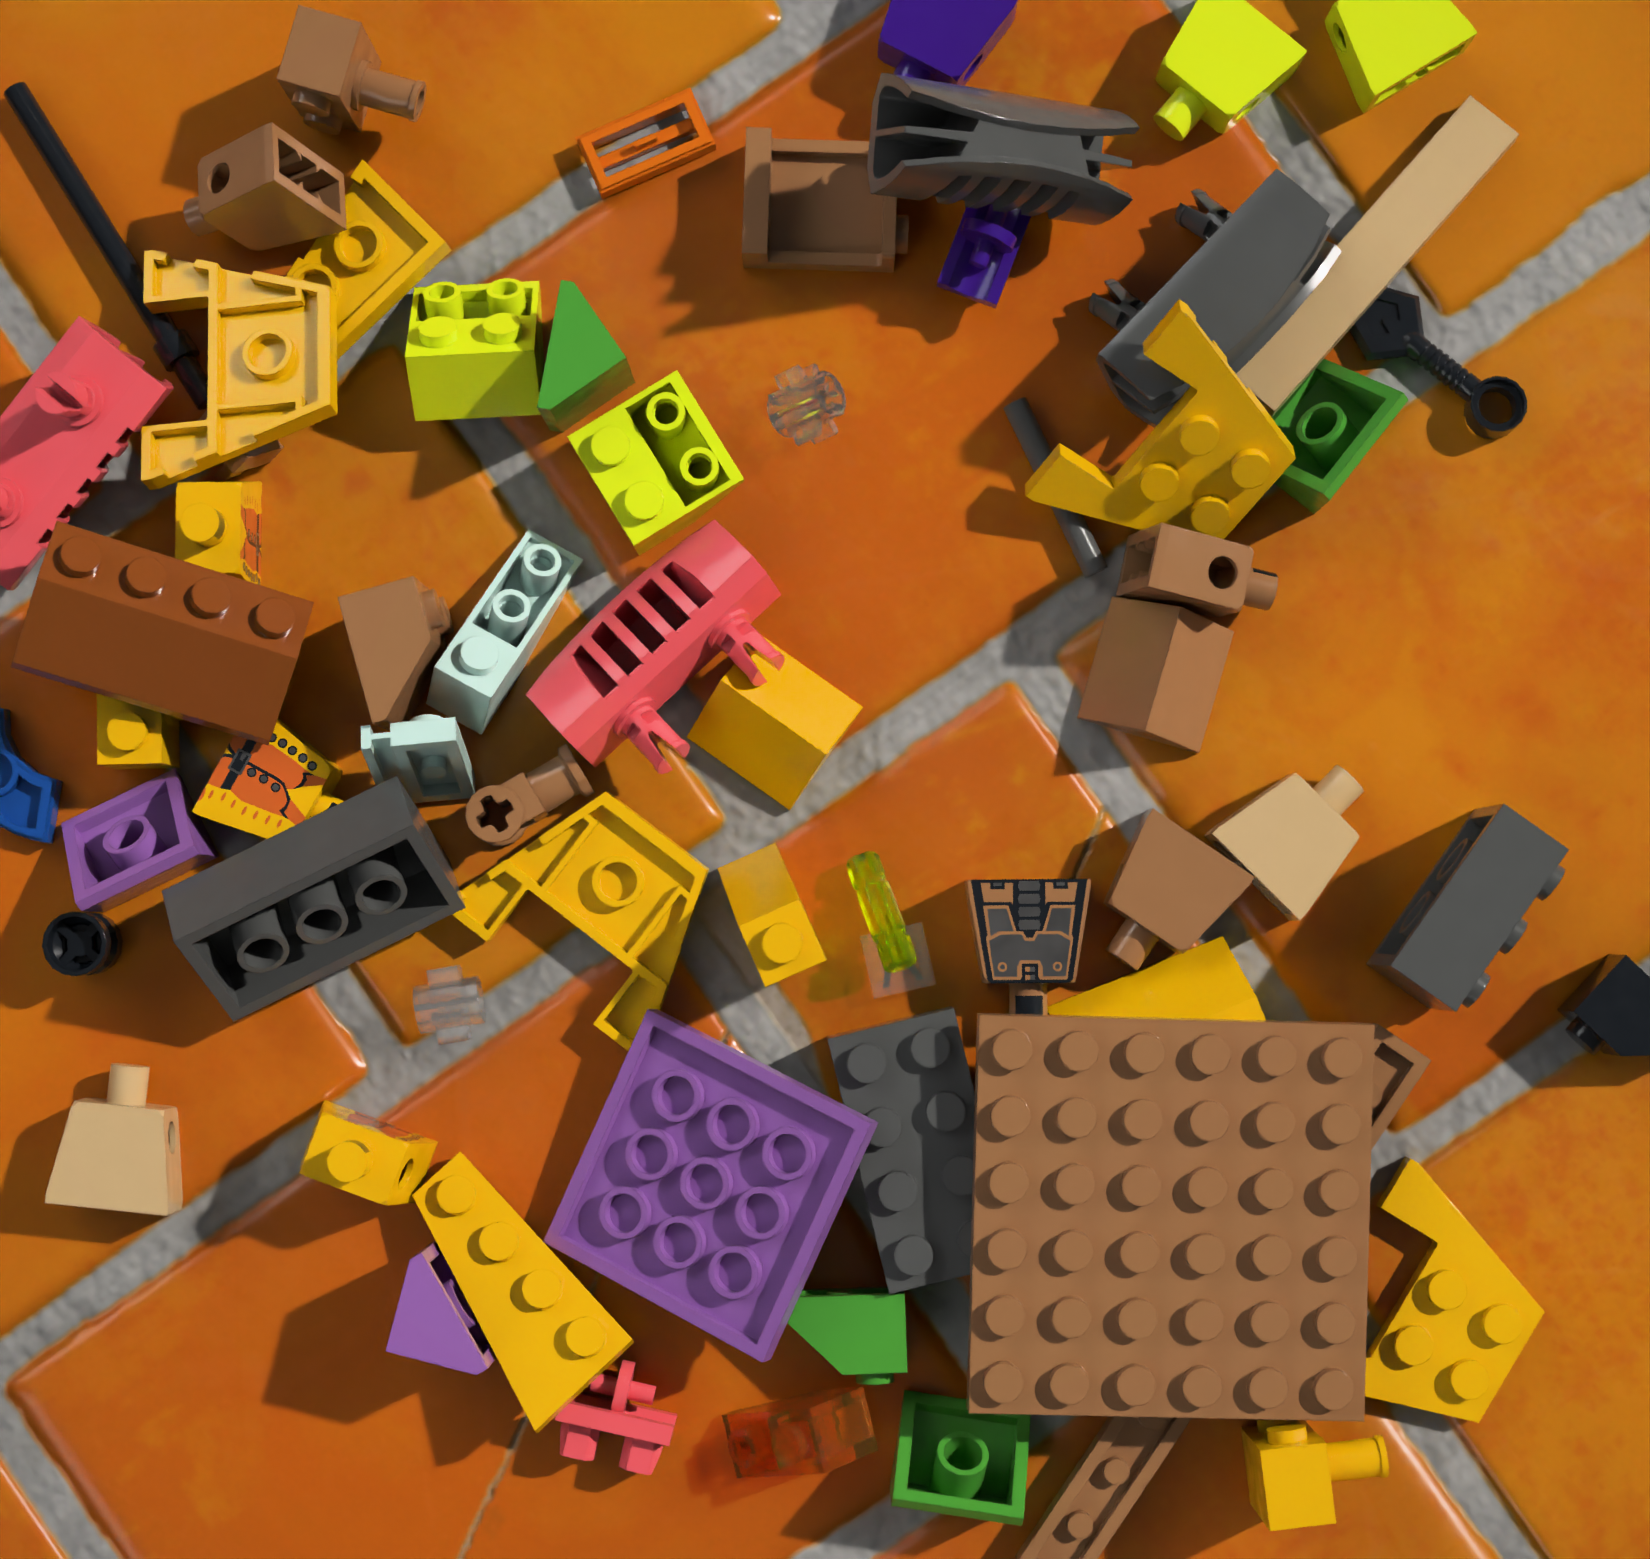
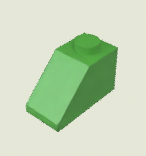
[788,1286,908,1385]

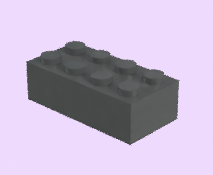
[162,776,466,1022]
[827,1006,975,1294]

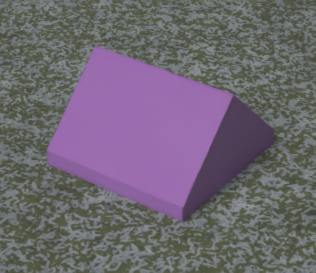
[61,768,219,912]
[386,1241,496,1375]

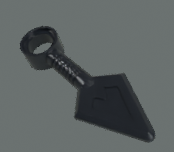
[1349,287,1527,439]

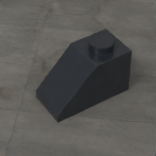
[1557,954,1650,1056]

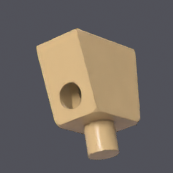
[1204,765,1364,921]
[45,1063,183,1216]

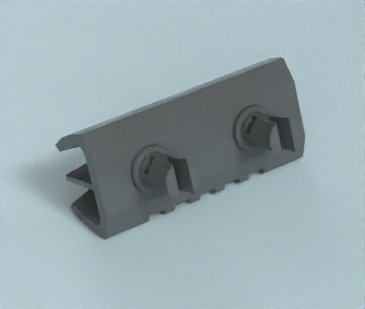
[867,73,1140,225]
[1088,169,1342,428]

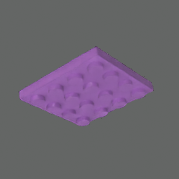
[543,1009,879,1362]

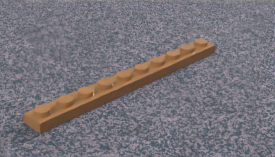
[1015,1023,1432,1559]

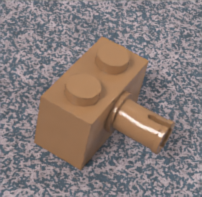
[277,5,427,135]

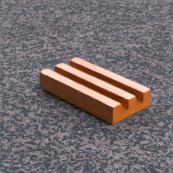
[575,88,716,200]

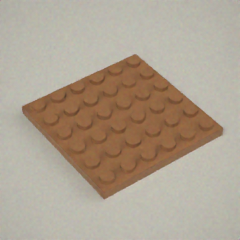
[966,1013,1375,1422]

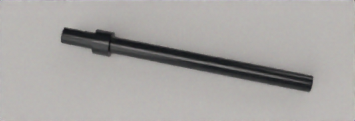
[4,82,208,410]

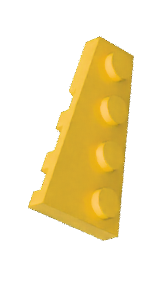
[285,159,452,360]
[412,1151,634,1434]

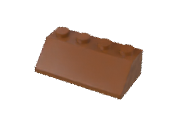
[11,521,314,745]

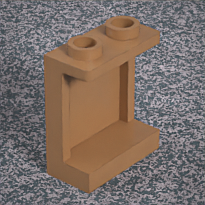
[742,127,909,273]

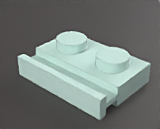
[361,714,476,803]

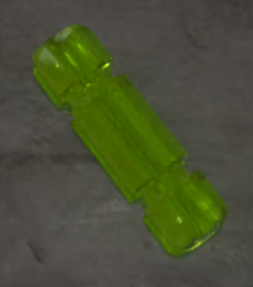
[846,851,917,973]

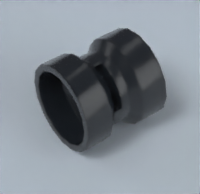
[42,912,123,976]

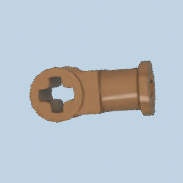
[465,744,595,846]

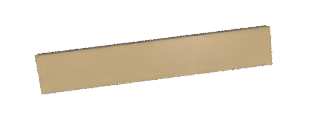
[1236,95,1519,417]

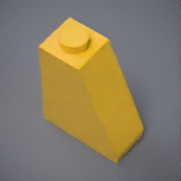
[717,843,827,987]

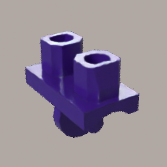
[937,204,1032,309]

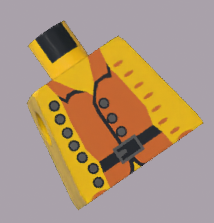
[175,481,262,585]
[192,719,344,839]
[299,1100,438,1206]

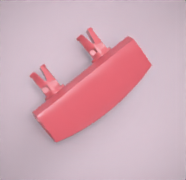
[0,316,174,590]
[526,519,785,774]

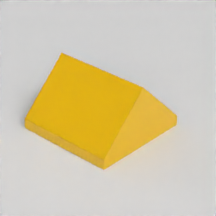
[687,637,863,811]

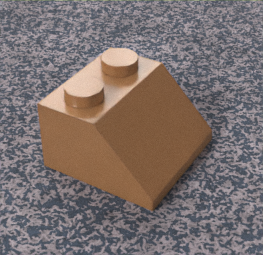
[338,576,454,731]

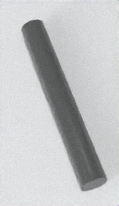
[1003,397,1108,578]

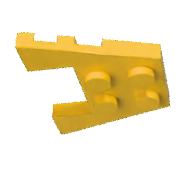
[141,250,338,490]
[1025,299,1296,539]
[452,791,709,1051]
[1365,1156,1545,1423]

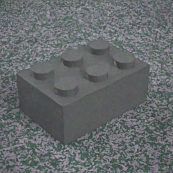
[1366,804,1569,1012]

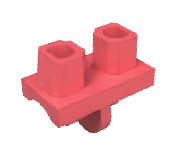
[555,1360,677,1475]

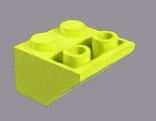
[405,278,544,421]
[567,370,744,556]

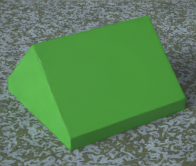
[537,280,635,433]
[1272,359,1408,514]
[889,1390,1031,1526]

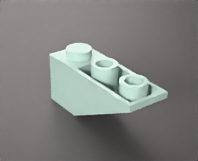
[426,529,583,735]

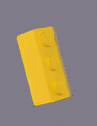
[1048,936,1266,1020]

